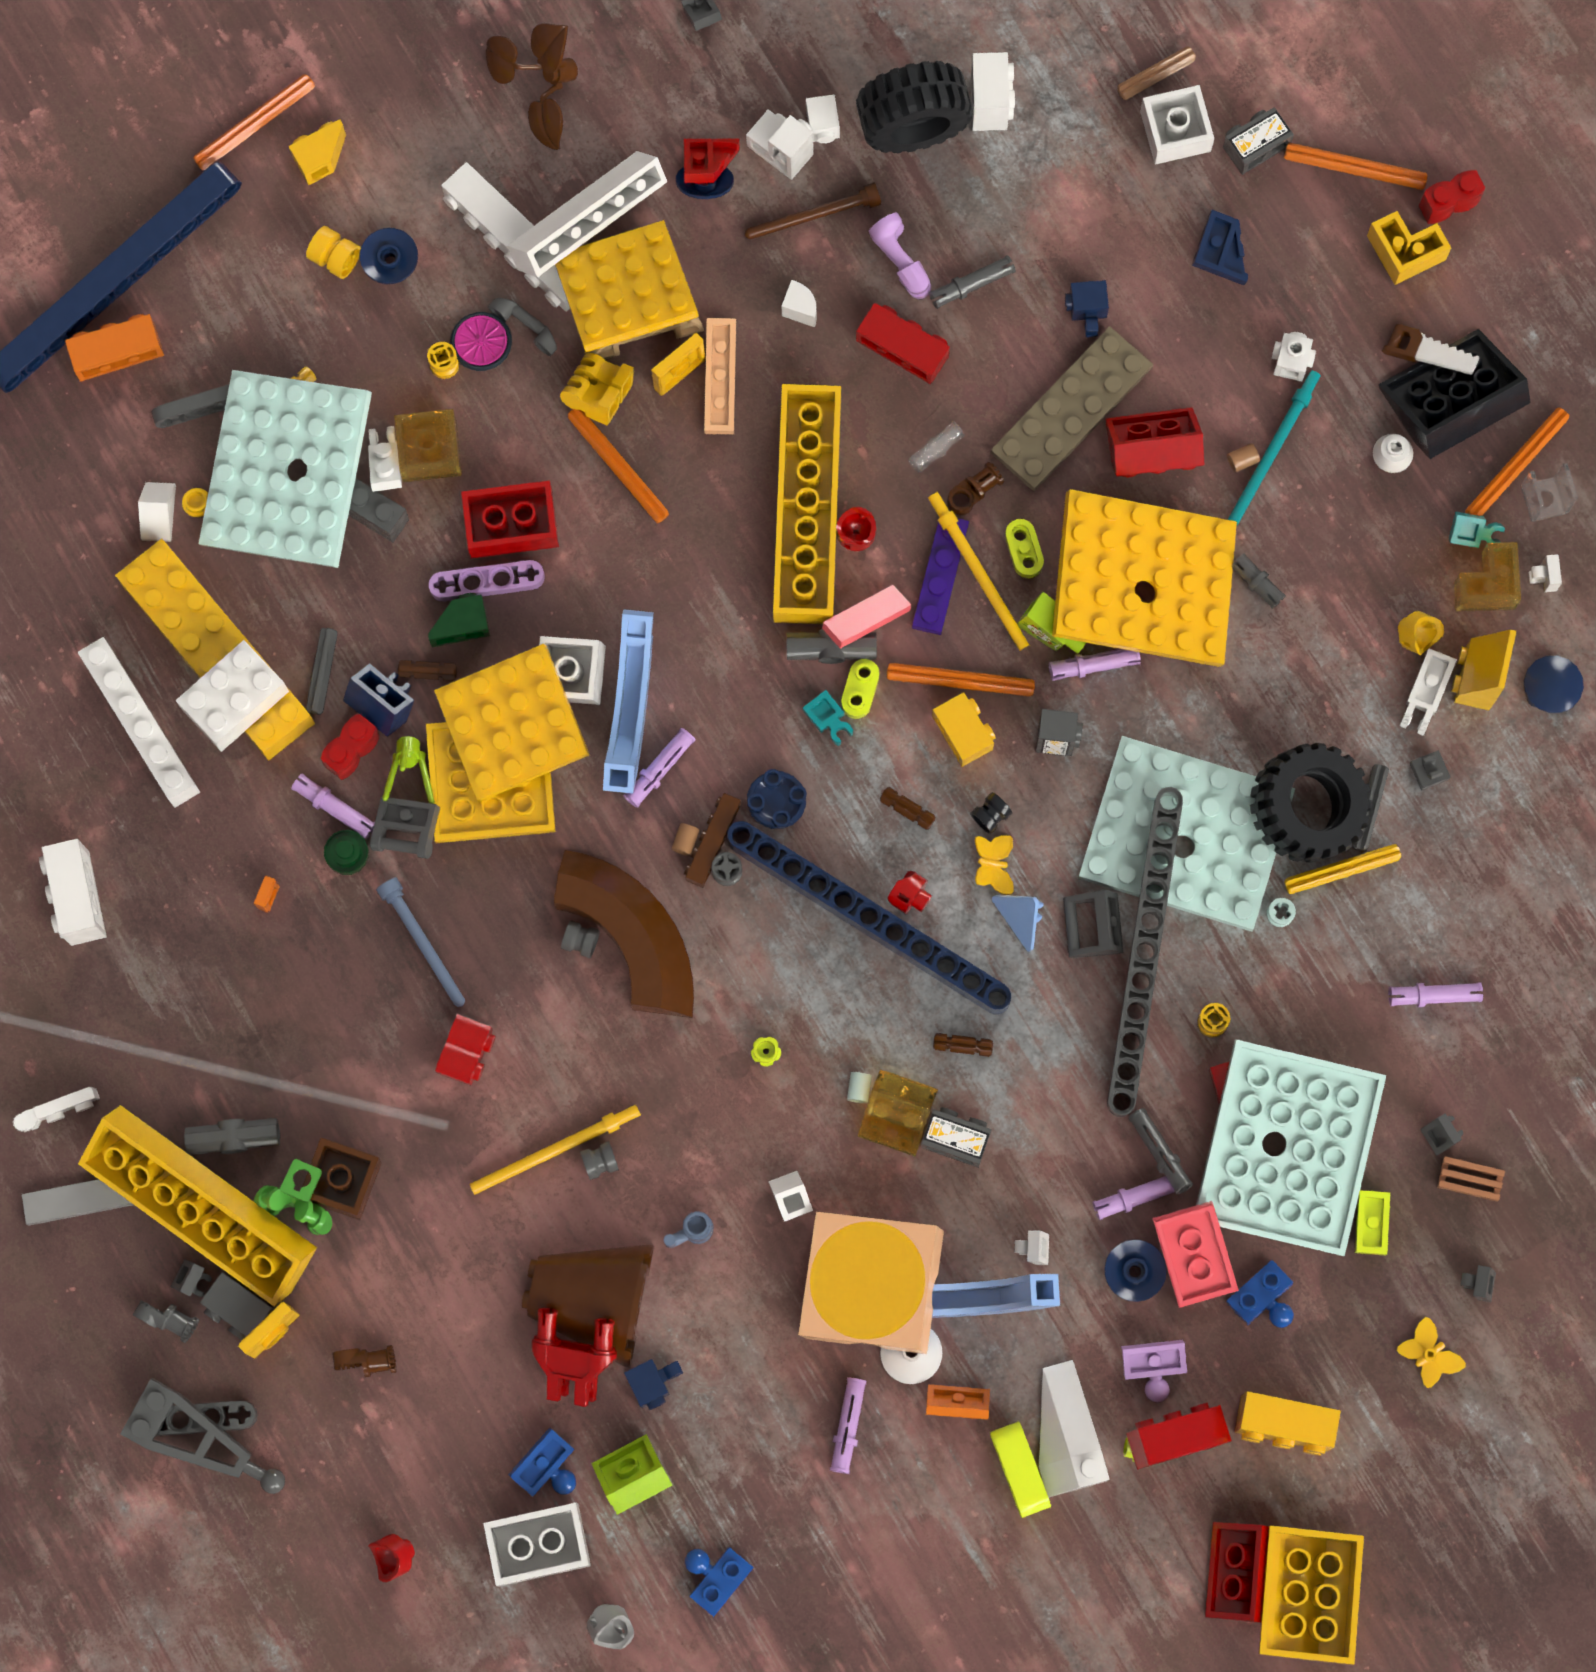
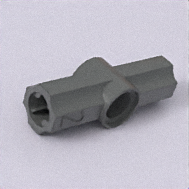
[787,629,877,664]
[184,1118,281,1155]

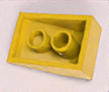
[1451,629,1516,710]

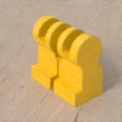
[560,353,634,426]

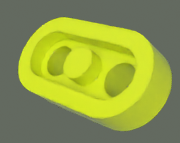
[1005,519,1044,578]
[841,659,879,719]

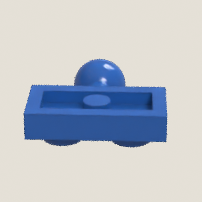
[1226,1260,1294,1328]
[508,1428,576,1497]
[685,1547,754,1617]

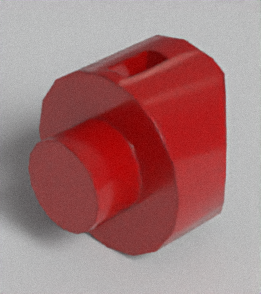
[836,507,876,551]
[887,871,933,914]
[368,1534,415,1582]

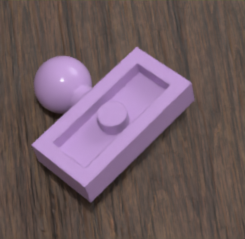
[1121,1340,1187,1402]

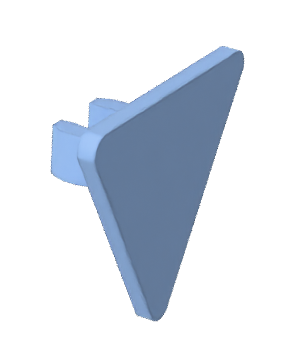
[992,895,1043,952]

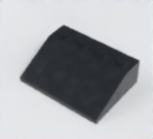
[1379,329,1531,459]

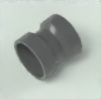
[561,920,600,958]
[580,1141,619,1180]

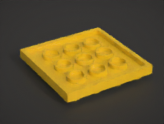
[555,220,699,353]
[434,644,590,802]
[426,722,556,843]

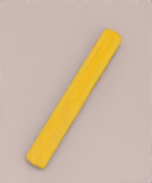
[1284,844,1401,894]

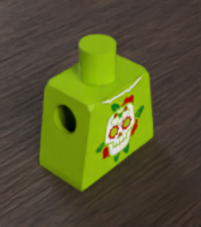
[1017,592,1086,654]

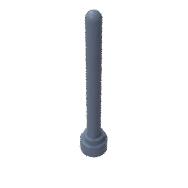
[376,877,465,1007]

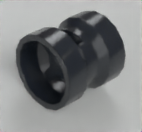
[970,792,1013,834]

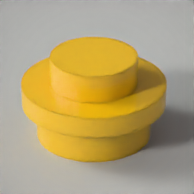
[182,488,208,517]

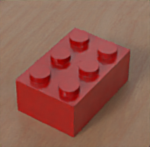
[461,480,559,559]

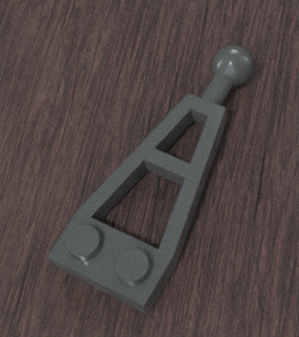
[120,1378,285,1494]

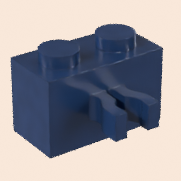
[343,663,414,737]

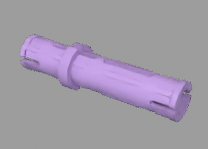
[1049,649,1141,681]
[623,728,695,808]
[291,773,375,839]
[1388,982,1483,1007]
[1092,1176,1175,1220]
[830,1377,866,1474]

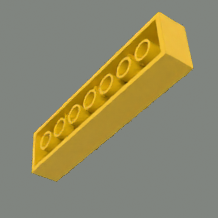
[773,384,841,624]
[115,538,315,761]
[78,1105,317,1307]

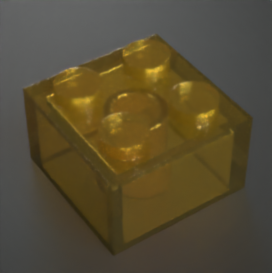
[394,409,462,482]

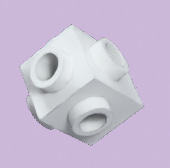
[1272,332,1316,382]

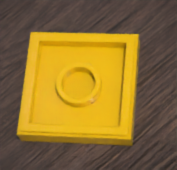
[651,332,705,396]

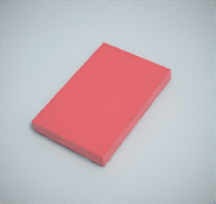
[1152,1201,1239,1308]

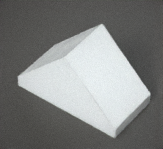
[138,482,176,542]

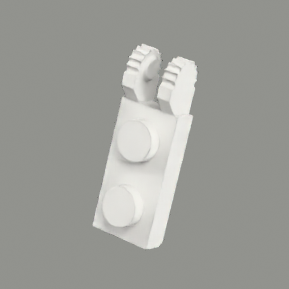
[368,426,402,492]
[1400,648,1457,735]
[13,1087,100,1132]

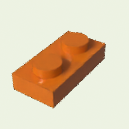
[926,1384,990,1419]

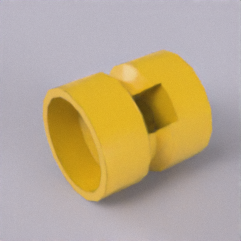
[306,226,361,279]

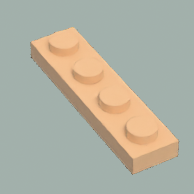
[704,318,736,434]

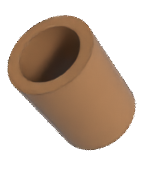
[1227,443,1260,473]
[671,823,700,856]

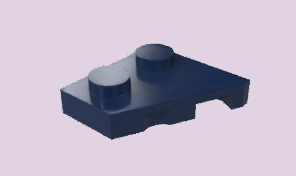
[1192,210,1248,285]

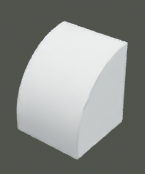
[781,280,817,327]
[768,1171,813,1222]

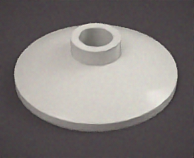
[880,1329,942,1384]

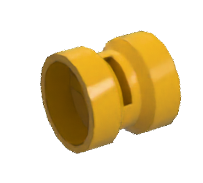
[427,342,459,379]
[1197,1003,1231,1038]

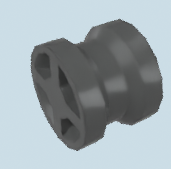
[712,852,742,886]

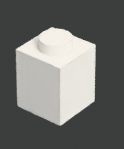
[806,94,840,143]

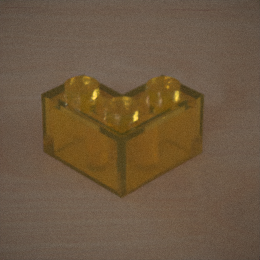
[1454,542,1521,611]

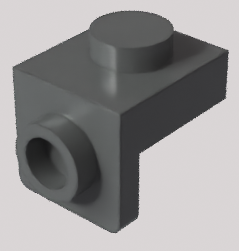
[681,0,722,31]

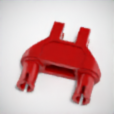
[531,1308,617,1407]

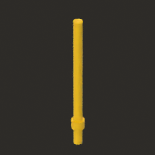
[928,492,1029,651]
[469,1104,641,1195]

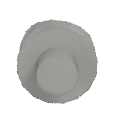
[587,1604,634,1650]

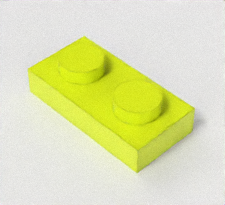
[1355,1190,1390,1256]

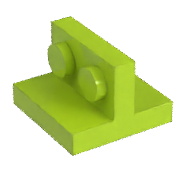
[591,1434,673,1515]

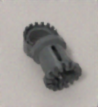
[133,1300,199,1343]

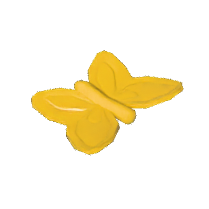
[975,835,1014,895]
[1397,1317,1466,1388]

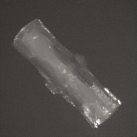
[908,421,965,473]

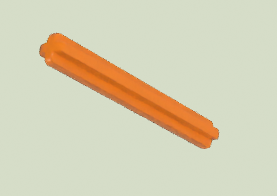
[193,74,315,170]
[1284,143,1428,190]
[1465,407,1569,516]
[567,409,669,523]
[887,663,1035,697]

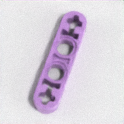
[429,560,545,601]

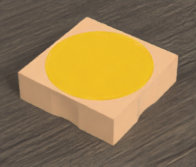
[798,1212,944,1354]

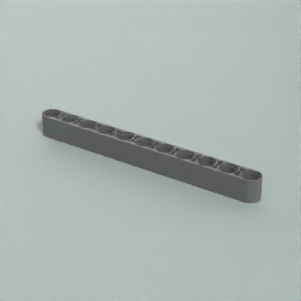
[1107,787,1183,1117]

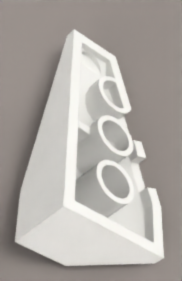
[1039,1360,1110,1498]

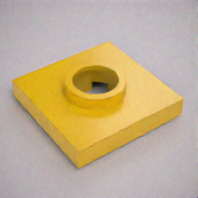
[238,1302,300,1359]

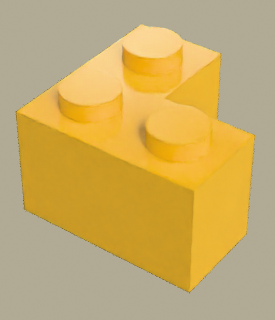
[1367,211,1451,285]

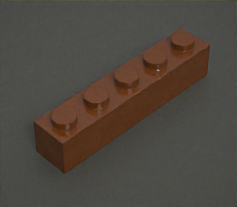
[684,793,741,888]

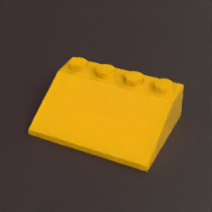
[1259,1526,1364,1665]

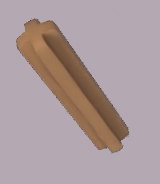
[1117,46,1196,100]

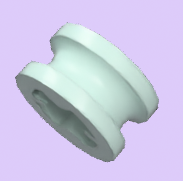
[1267,898,1296,927]

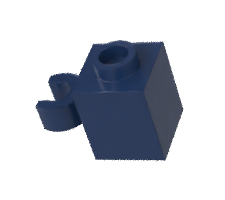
[1065,280,1109,337]
[624,1359,683,1410]

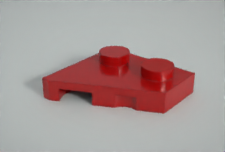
[684,138,740,184]

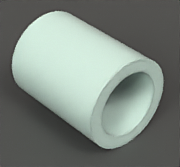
[847,1072,872,1103]

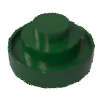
[324,830,369,875]

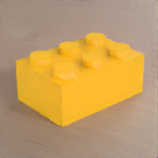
[1234,1391,1341,1456]

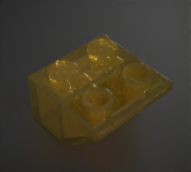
[857,1069,938,1156]

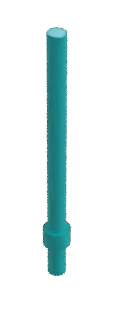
[1227,370,1321,526]

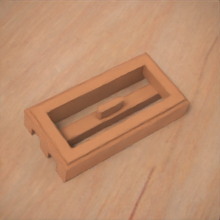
[1437,1156,1505,1202]

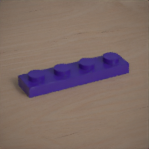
[912,518,969,635]

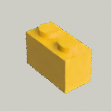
[932,692,996,767]

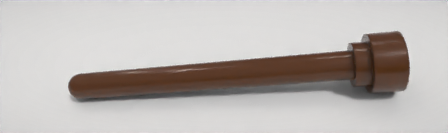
[744,182,882,239]

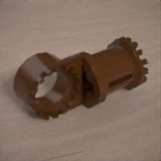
[947,462,1004,515]
[332,1345,397,1378]

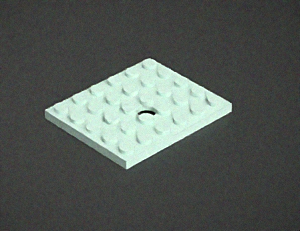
[199,370,372,568]
[1078,736,1295,932]
[1196,1039,1386,1256]

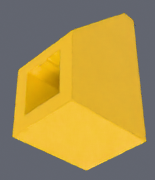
[289,119,346,185]

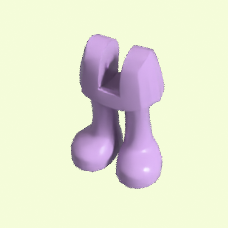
[869,212,931,299]

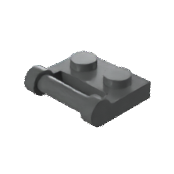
[370,796,440,859]

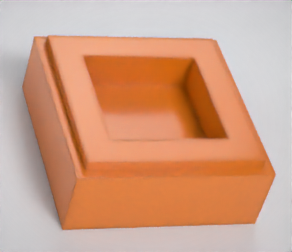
[254,876,280,913]

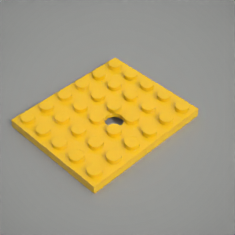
[1052,489,1237,667]

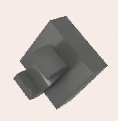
[1410,750,1451,791]
[1420,1113,1463,1156]
[170,1259,212,1297]
[1461,1265,1496,1302]

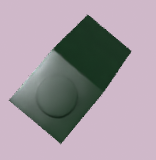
[428,593,490,647]

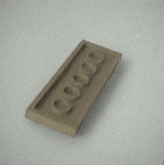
[990,326,1153,491]

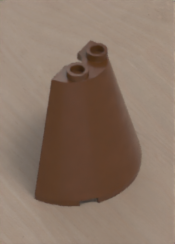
[522,1245,654,1368]

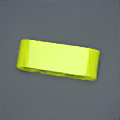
[990,1421,1051,1518]

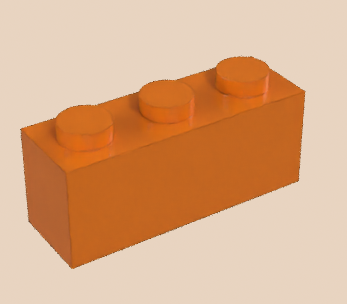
[65,314,164,382]

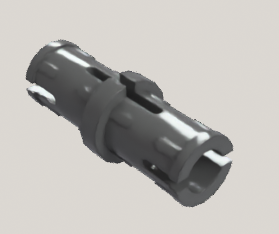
[1231,553,1286,609]

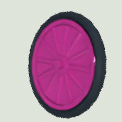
[450,312,512,371]

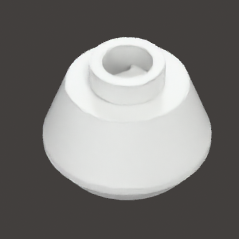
[1373,434,1413,473]

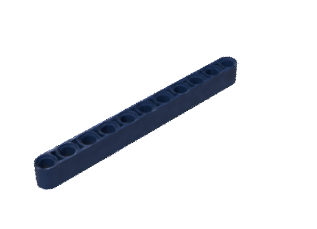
[0,162,242,393]
[728,821,1011,1014]

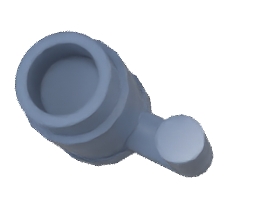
[664,1211,714,1248]

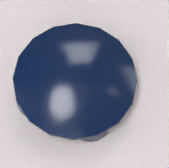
[1524,655,1584,713]
[747,769,807,829]

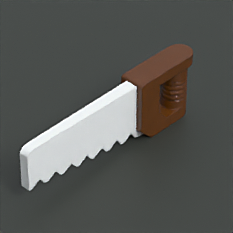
[1382,324,1479,374]

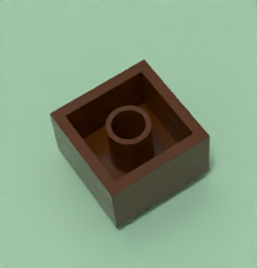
[302,1138,382,1220]

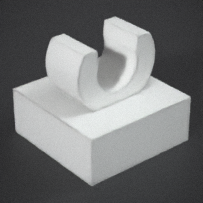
[1528,554,1562,592]
[1014,1231,1049,1265]

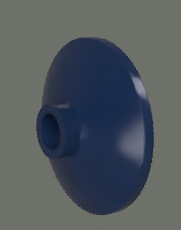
[676,167,734,199]
[360,228,418,284]
[1104,1240,1167,1302]

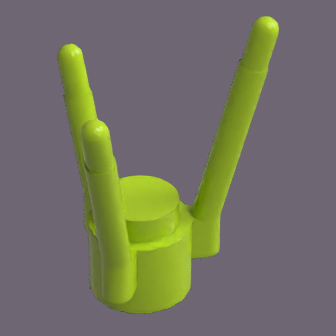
[382,736,435,804]

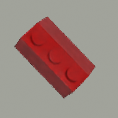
[1105,407,1204,478]
[1205,1522,1269,1623]

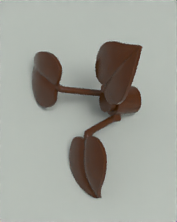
[486,23,578,150]

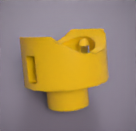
[1398,611,1444,655]

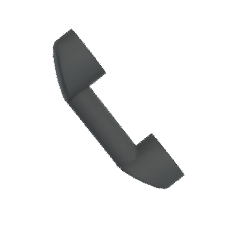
[488,298,557,357]

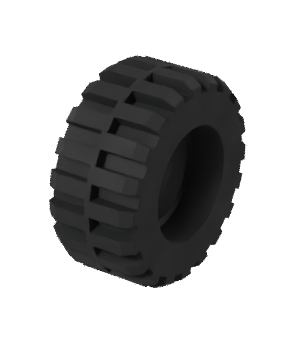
[856,61,973,153]
[1250,743,1373,863]

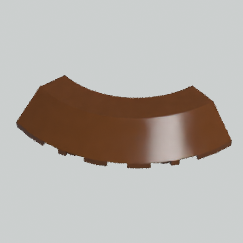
[554,850,694,1018]

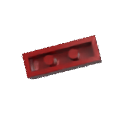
[856,303,950,385]
[1126,1402,1232,1470]

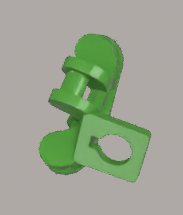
[254,1159,333,1235]

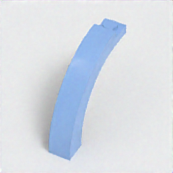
[603,609,654,793]
[932,1274,1060,1318]

